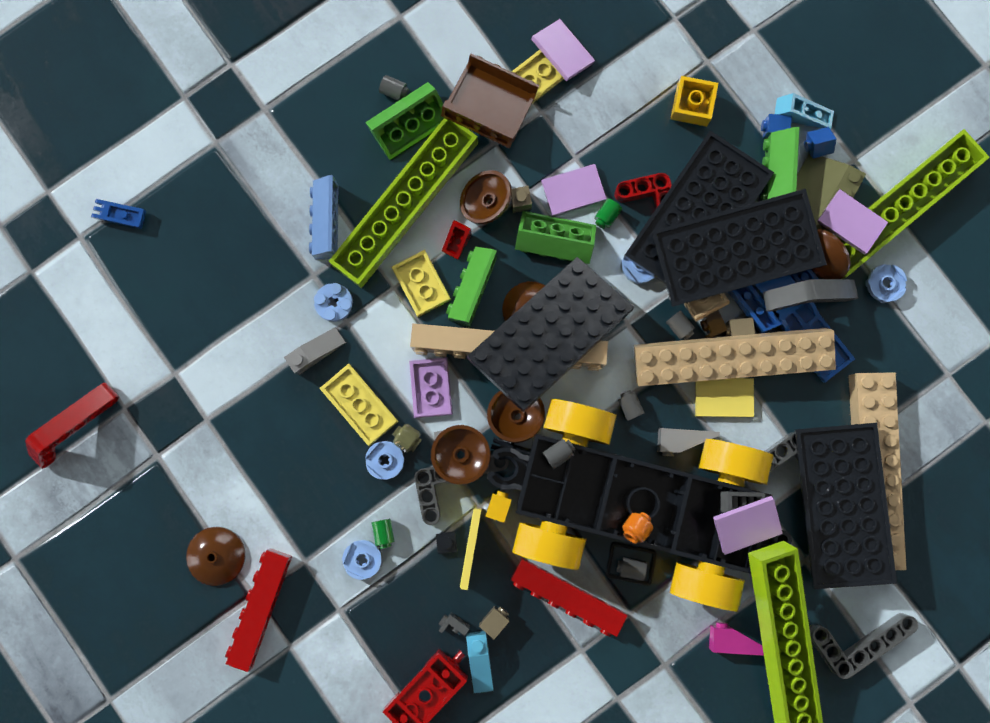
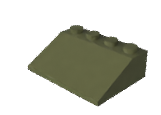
[796,154,866,234]

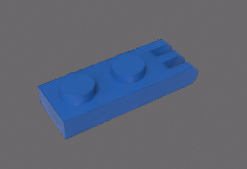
[91,199,146,229]

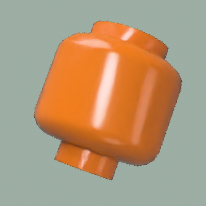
[622,512,653,544]

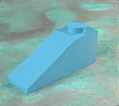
[775,93,834,129]
[466,631,494,693]

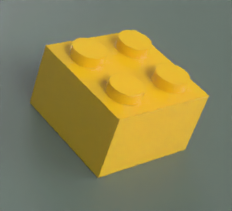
[671,76,718,127]

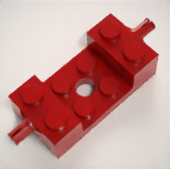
[383,649,468,723]

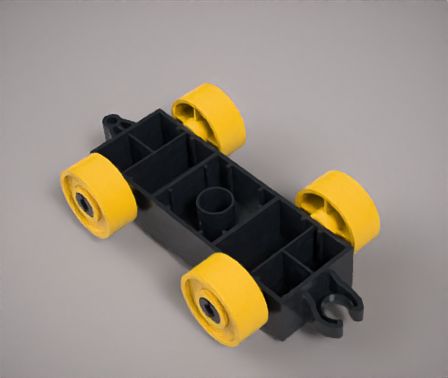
[487,399,792,612]

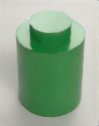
[594,199,623,229]
[371,518,395,549]

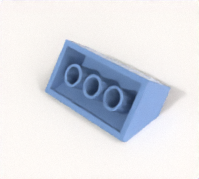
[309,175,339,259]

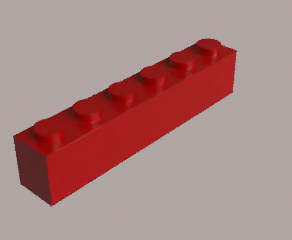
[225,548,292,672]
[511,558,628,637]

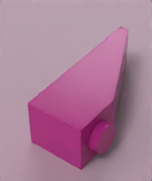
[709,622,764,656]

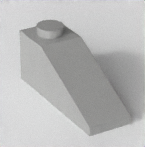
[284,327,346,375]
[657,428,720,456]

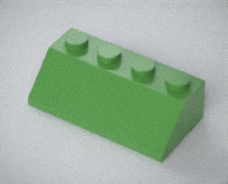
[365,82,444,160]
[760,127,799,201]
[515,211,596,264]
[446,247,497,328]

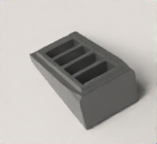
[721,492,765,512]

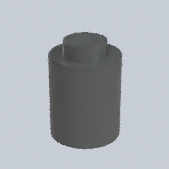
[379,75,409,101]
[666,310,695,340]
[618,390,645,421]
[543,439,575,469]
[616,557,647,581]

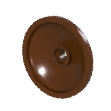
[460,170,512,224]
[811,229,851,279]
[502,281,545,321]
[487,391,545,443]
[431,425,490,484]
[186,527,245,586]

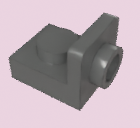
[439,612,470,635]

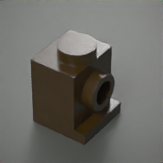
[700,310,727,338]

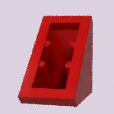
[442,220,472,259]

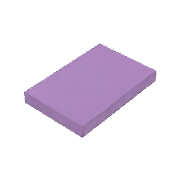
[531,19,595,81]
[541,164,606,217]
[816,190,888,255]
[409,357,453,418]
[713,496,783,555]

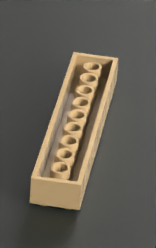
[410,323,608,371]
[633,328,836,386]
[849,373,906,570]

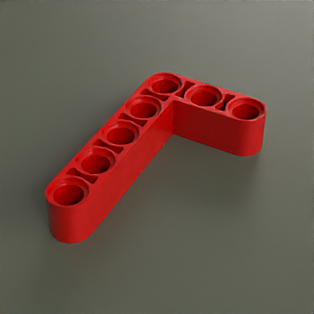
[614,173,672,208]
[25,383,119,469]

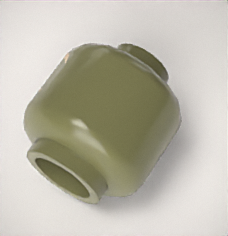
[392,424,422,453]

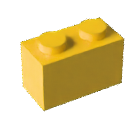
[485,490,512,523]

